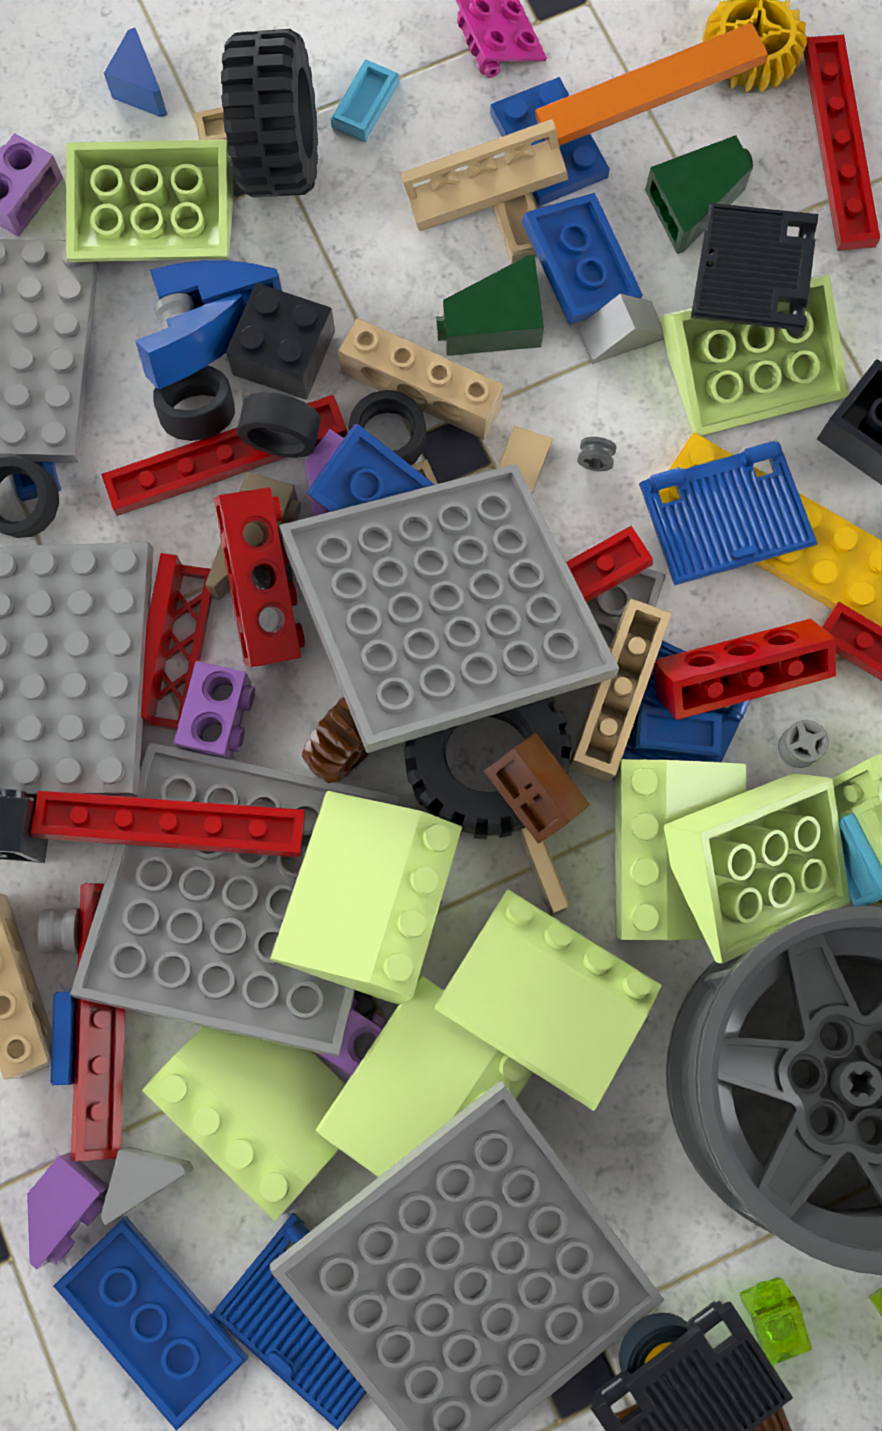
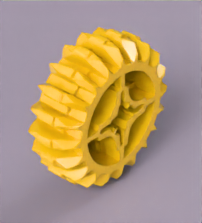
[702,0,807,94]

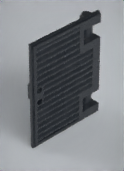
[691,203,819,336]
[590,1300,793,1431]

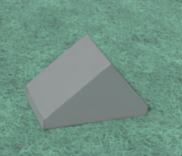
[578,294,664,364]
[101,1146,194,1225]

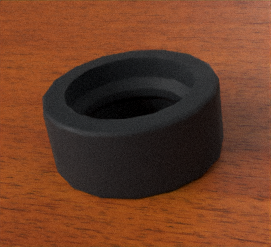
[153,366,235,441]
[348,390,426,465]
[237,392,321,458]
[0,456,59,538]

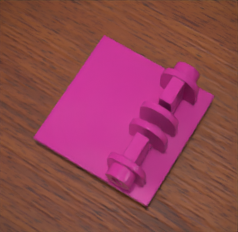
[456,0,547,78]

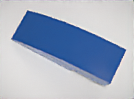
[150,260,282,309]
[135,292,245,390]

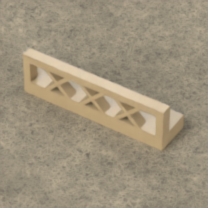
[400,119,568,231]

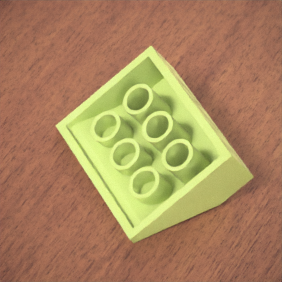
[66,140,233,262]
[660,275,849,436]
[615,759,746,940]
[664,773,851,964]
[270,791,462,1005]
[434,889,662,1111]
[315,974,533,1177]
[142,1027,346,1221]

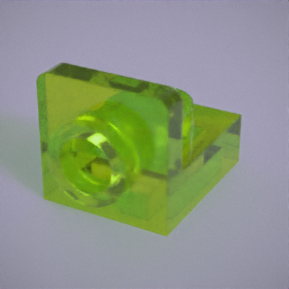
[739,1277,812,1366]

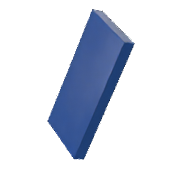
[53,1216,249,1431]

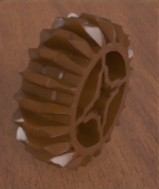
[302,697,372,783]

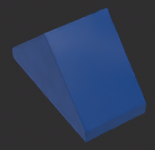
[104,27,167,117]

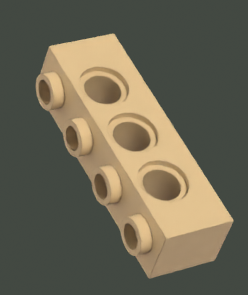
[338,318,504,440]
[570,599,672,782]
[0,894,52,1080]

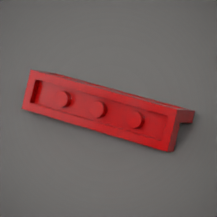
[141,553,212,730]

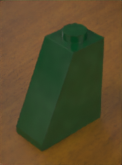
[645,135,753,254]
[436,255,544,356]

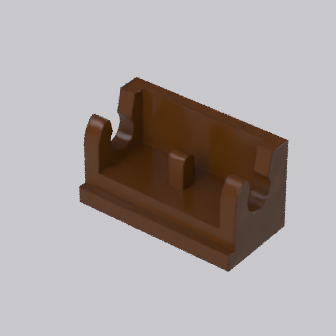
[484,732,590,844]

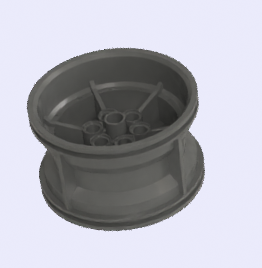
[666,906,882,1275]

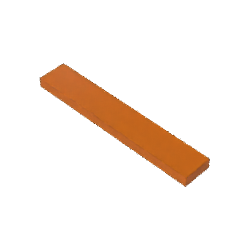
[535,23,768,146]

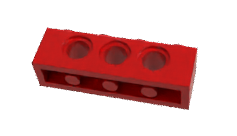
[213,487,305,667]
[653,618,836,720]

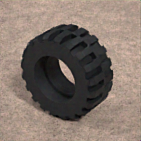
[221,29,318,198]
[404,697,572,839]

